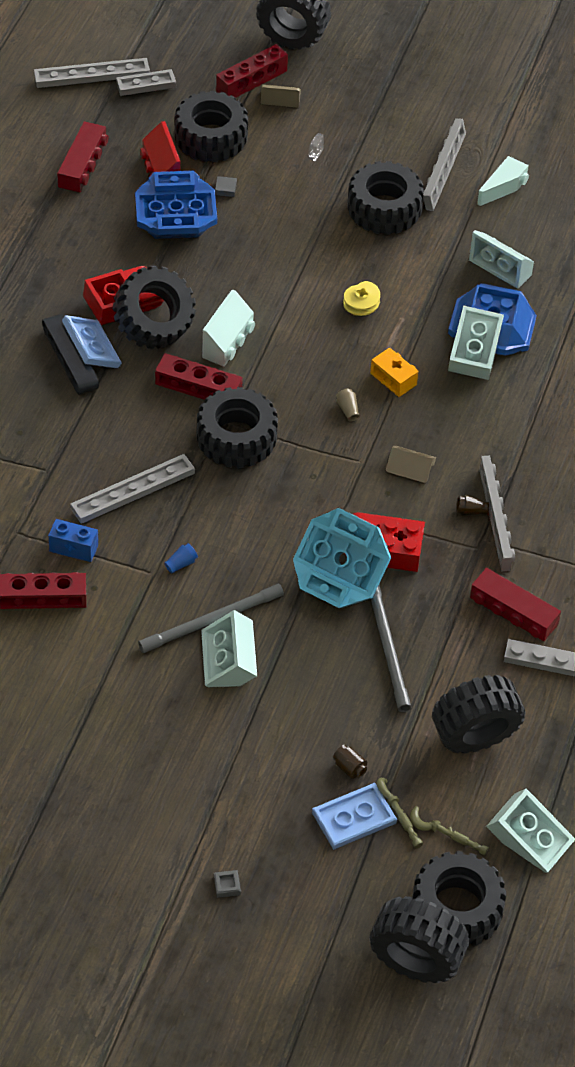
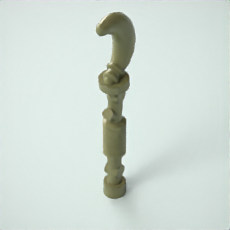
[377,777,423,849]
[410,806,489,856]

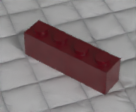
[57,121,109,192]
[470,567,561,641]

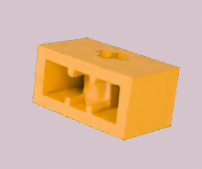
[370,348,419,397]

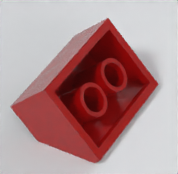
[140,121,180,176]

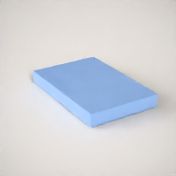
[62,315,122,368]
[312,783,397,850]

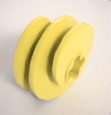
[343,281,380,316]

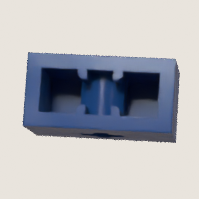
[48,519,98,562]

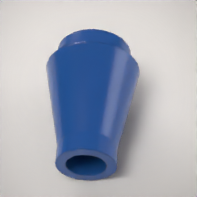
[164,543,198,574]

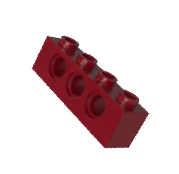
[216,44,288,98]
[155,353,243,400]
[0,572,87,609]

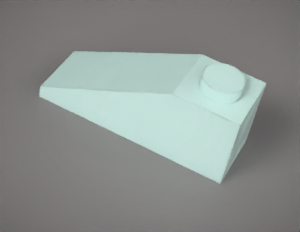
[477,156,529,206]

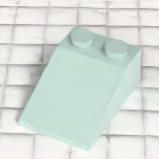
[448,306,504,380]
[486,789,575,873]

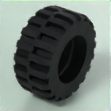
[256,0,331,50]
[174,91,248,163]
[347,161,424,235]
[113,266,196,349]
[196,387,278,468]
[432,675,526,754]
[412,851,506,948]
[369,896,469,983]

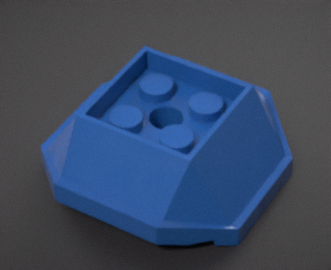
[135,171,217,239]
[448,283,537,355]

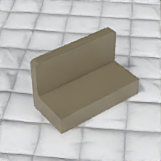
[261,85,301,108]
[386,446,436,483]

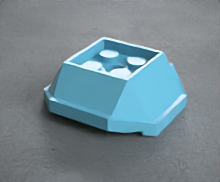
[293,508,391,608]

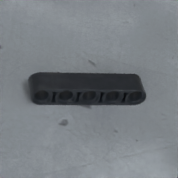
[42,314,99,395]

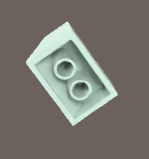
[469,230,534,289]
[202,290,255,366]
[201,610,257,687]

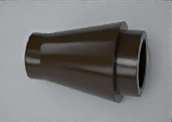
[456,494,489,516]

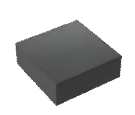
[215,176,237,197]
[214,870,241,898]

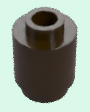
[333,745,367,779]

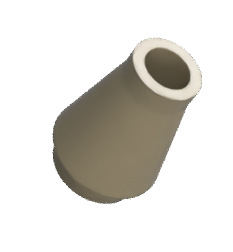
[336,389,360,421]

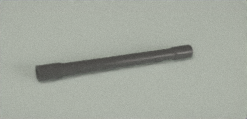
[138,583,284,654]
[370,585,411,712]

